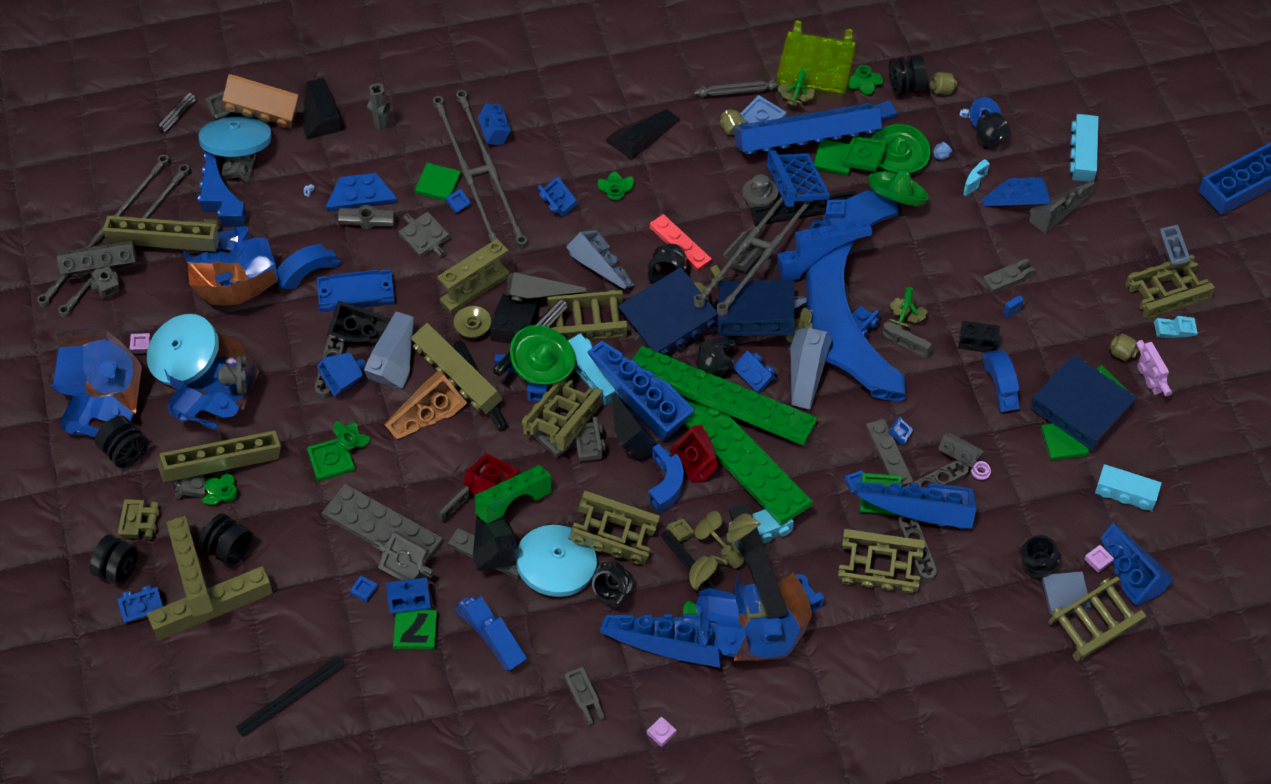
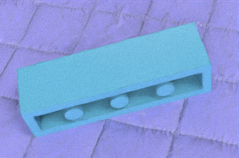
[1069,114,1098,182]
[568,333,621,407]

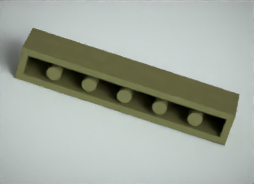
[103,216,220,252]
[411,323,503,414]
[158,431,281,482]
[166,516,214,617]
[147,566,273,641]

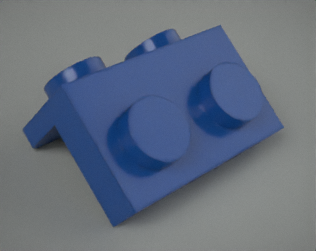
[537,176,579,217]
[734,350,778,393]

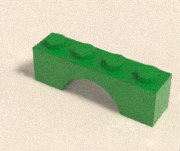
[475,465,551,524]

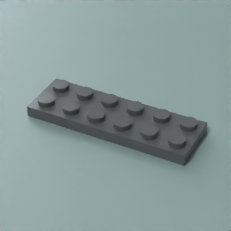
[322,484,443,565]

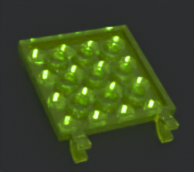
[776,21,856,93]

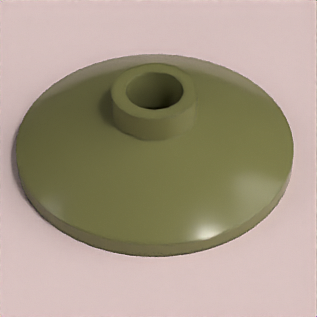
[454,306,491,338]

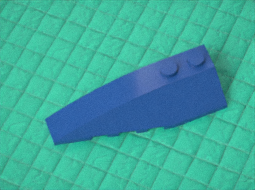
[587,341,694,442]
[856,483,976,529]
[600,614,724,667]

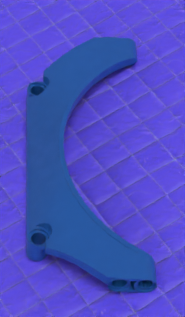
[806,190,906,402]

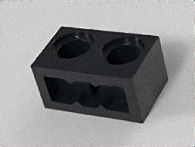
[958,321,1000,352]

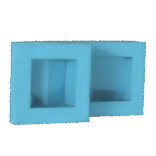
[963,159,990,196]
[1154,316,1198,338]

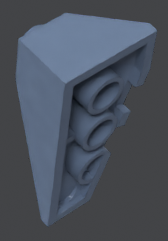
[566,230,635,289]
[364,312,414,390]
[790,328,832,410]

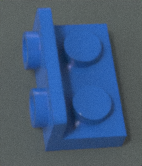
[852,306,880,338]
[117,585,163,623]

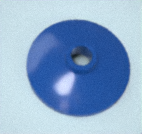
[969,97,1001,128]

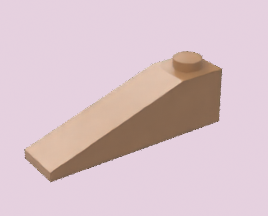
[384,371,467,439]

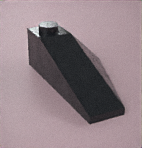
[302,78,341,140]
[606,109,680,160]
[327,300,391,342]
[473,515,519,571]

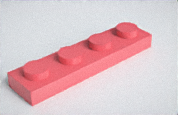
[650,214,712,272]

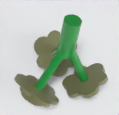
[778,69,815,106]
[889,287,928,329]

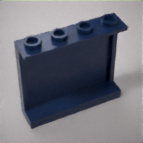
[619,267,718,356]
[718,280,795,336]
[1030,354,1136,451]

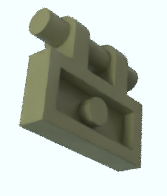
[117,499,160,540]

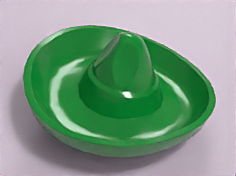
[871,124,930,174]
[868,169,929,207]
[510,325,576,385]

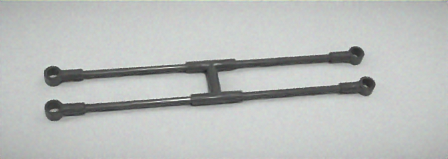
[433,90,527,248]
[37,154,190,318]
[694,176,821,316]

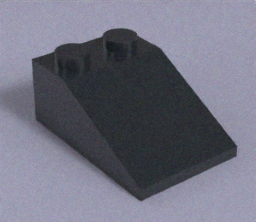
[490,294,539,344]
[612,393,657,461]

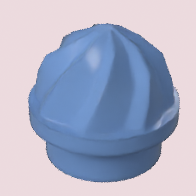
[933,142,952,160]

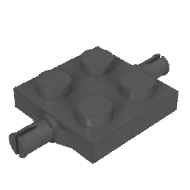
[398,211,450,258]
[373,531,434,581]

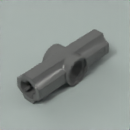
[367,83,391,130]
[338,205,395,229]

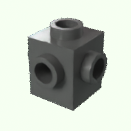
[90,266,119,299]

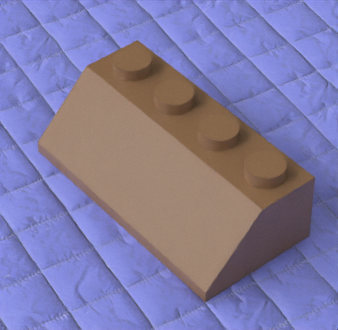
[222,74,298,128]

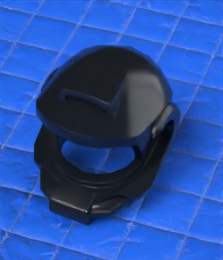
[976,112,1011,149]
[647,243,687,284]
[696,337,736,375]
[1020,535,1062,578]
[592,561,633,606]

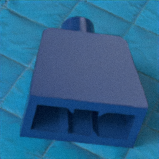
[317,353,366,397]

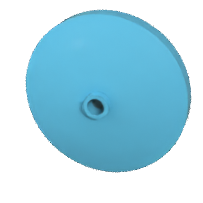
[147,314,219,386]
[516,525,597,597]

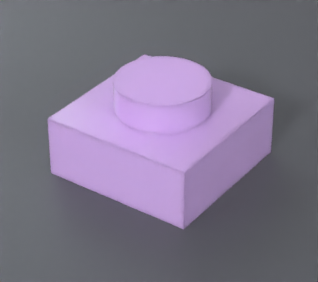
[130,333,151,354]
[1084,545,1114,573]
[647,717,677,747]

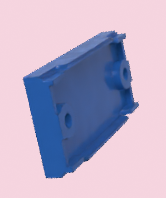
[317,269,395,312]

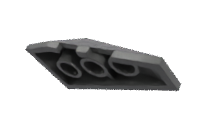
[1029,181,1095,234]
[507,272,586,302]

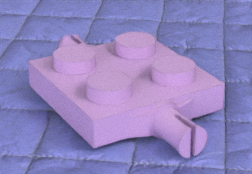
[1136,340,1172,396]

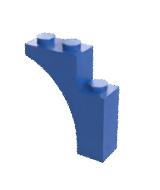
[455,596,527,670]

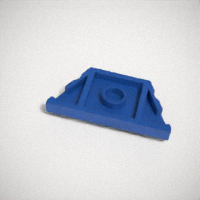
[326,173,397,212]
[982,177,1051,206]

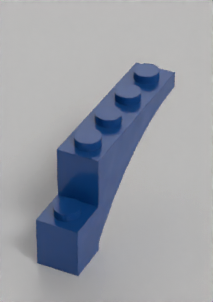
[198,151,246,227]
[777,219,872,280]

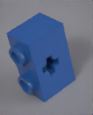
[478,103,511,145]
[386,577,430,613]

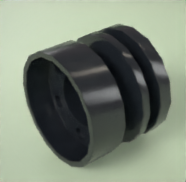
[889,54,927,95]
[94,416,149,468]
[199,513,254,567]

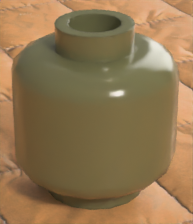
[929,72,957,95]
[720,109,746,136]
[1109,333,1139,361]

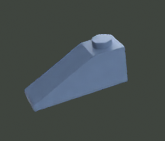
[1160,225,1191,265]

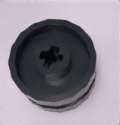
[90,534,138,586]

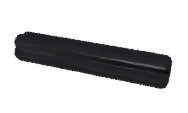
[157,93,196,133]

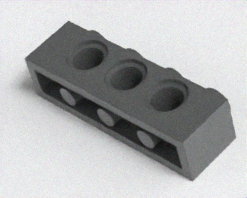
[56,240,136,274]

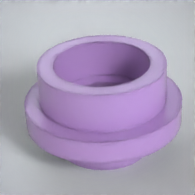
[971,461,991,480]

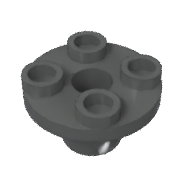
[742,174,778,208]
[218,356,247,394]

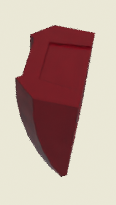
[670,424,718,482]
[463,453,520,495]

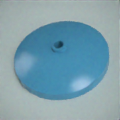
[199,117,271,157]

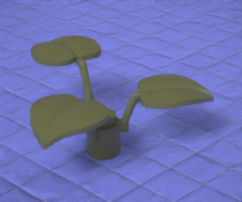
[689,511,761,591]

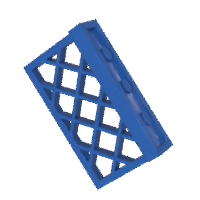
[766,150,830,207]

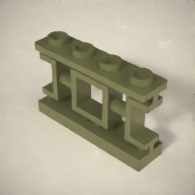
[1125,255,1215,320]
[522,378,603,451]
[569,490,660,565]
[837,529,925,594]

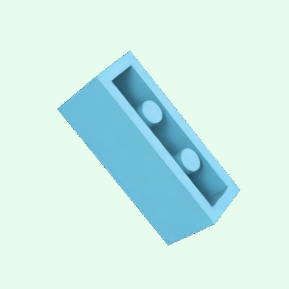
[1095,464,1162,511]
[728,509,794,551]

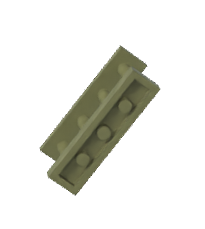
[437,239,510,314]
[548,290,627,341]
[1048,576,1146,662]

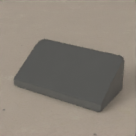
[433,486,470,523]

